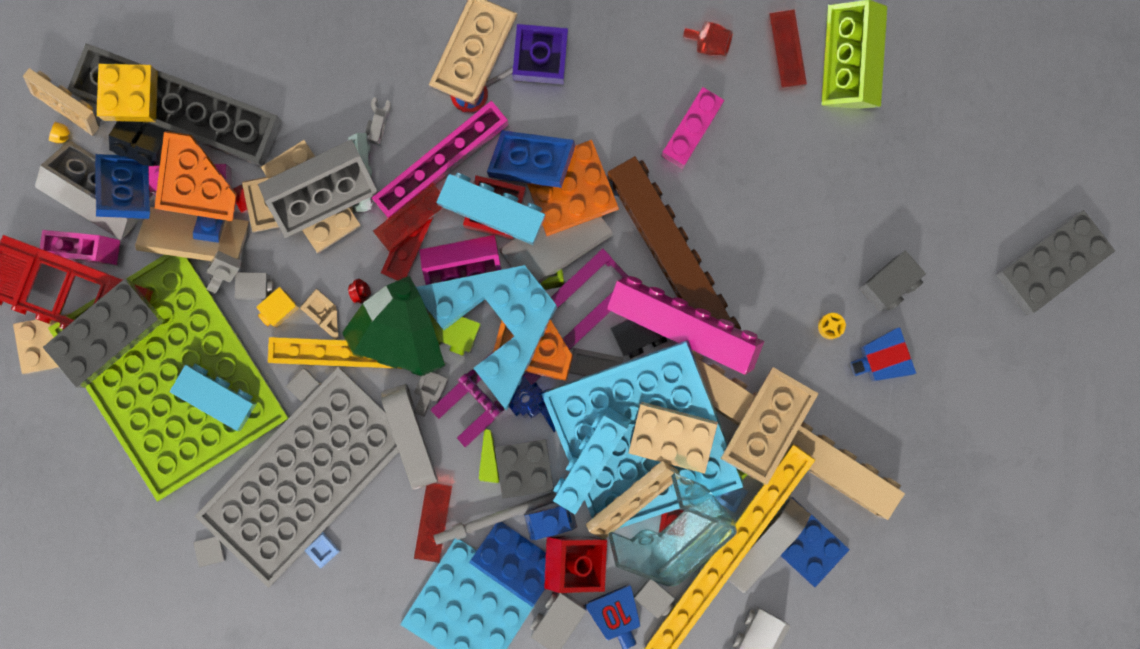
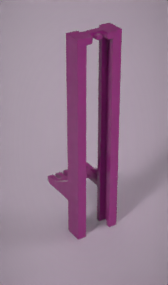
[430,248,628,447]

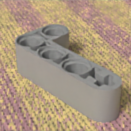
[381,383,438,490]
[728,498,811,593]

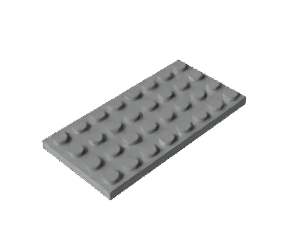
[195,367,399,588]

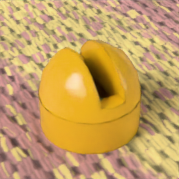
[49,122,70,144]

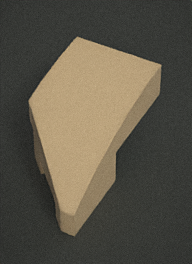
[299,288,338,340]

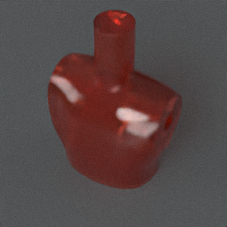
[683,21,733,57]

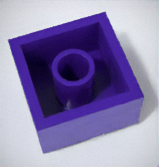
[512,24,568,85]

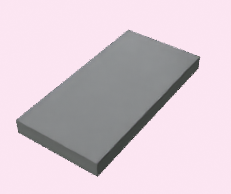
[499,217,613,284]

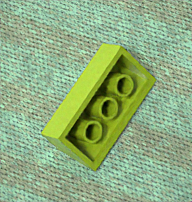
[822,0,887,109]

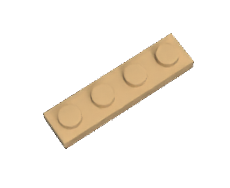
[586,461,681,539]

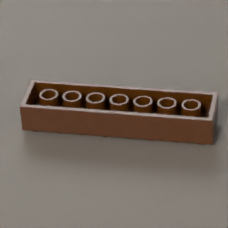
[607,156,741,330]

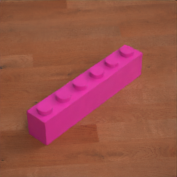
[372,100,509,221]
[607,276,765,375]

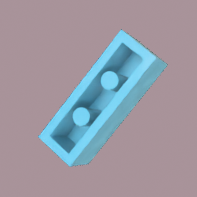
[170,363,256,431]

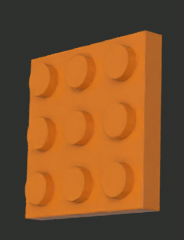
[527,140,619,236]

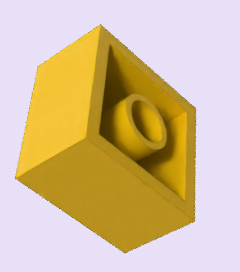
[97,64,158,122]

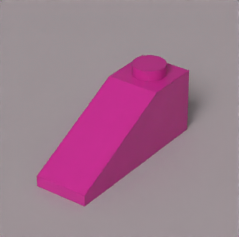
[40,230,121,265]

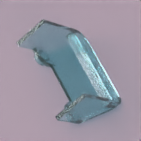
[608,473,737,586]

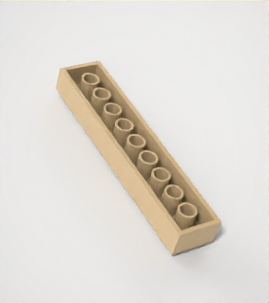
[691,349,905,520]

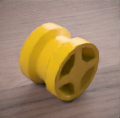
[818,313,846,339]

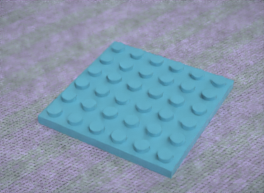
[542,340,744,529]

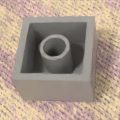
[530,591,587,649]

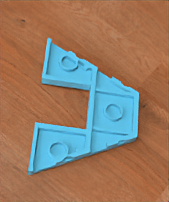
[416,265,557,410]

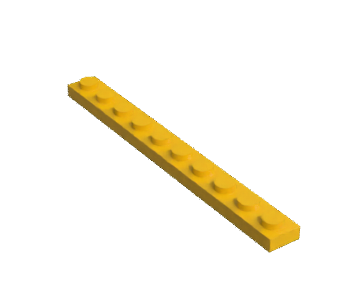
[643,443,815,649]

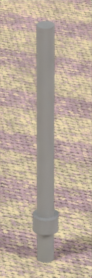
[433,492,557,545]

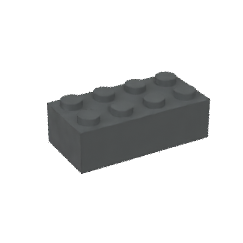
[996,210,1115,315]
[43,279,165,388]

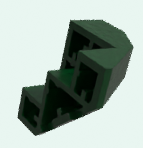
[342,276,445,376]

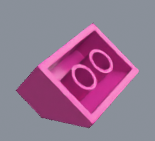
[419,235,502,285]

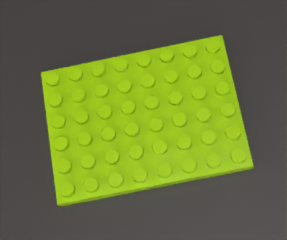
[48,255,289,502]

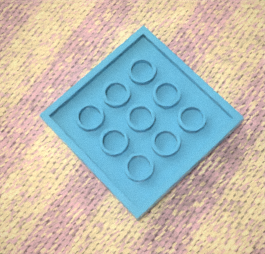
[400,538,540,649]

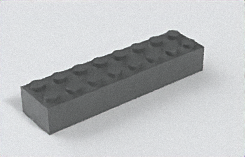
[68,43,282,167]

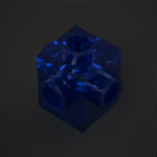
[509,376,545,419]

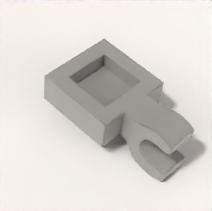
[365,97,391,145]
[206,251,242,293]
[414,372,448,417]

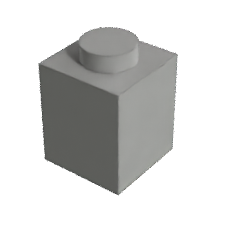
[235,272,274,300]
[634,577,675,619]

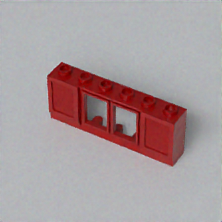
[0,235,154,330]

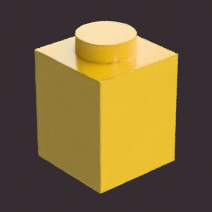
[256,287,299,328]

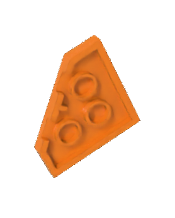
[154,131,237,221]
[493,319,573,381]

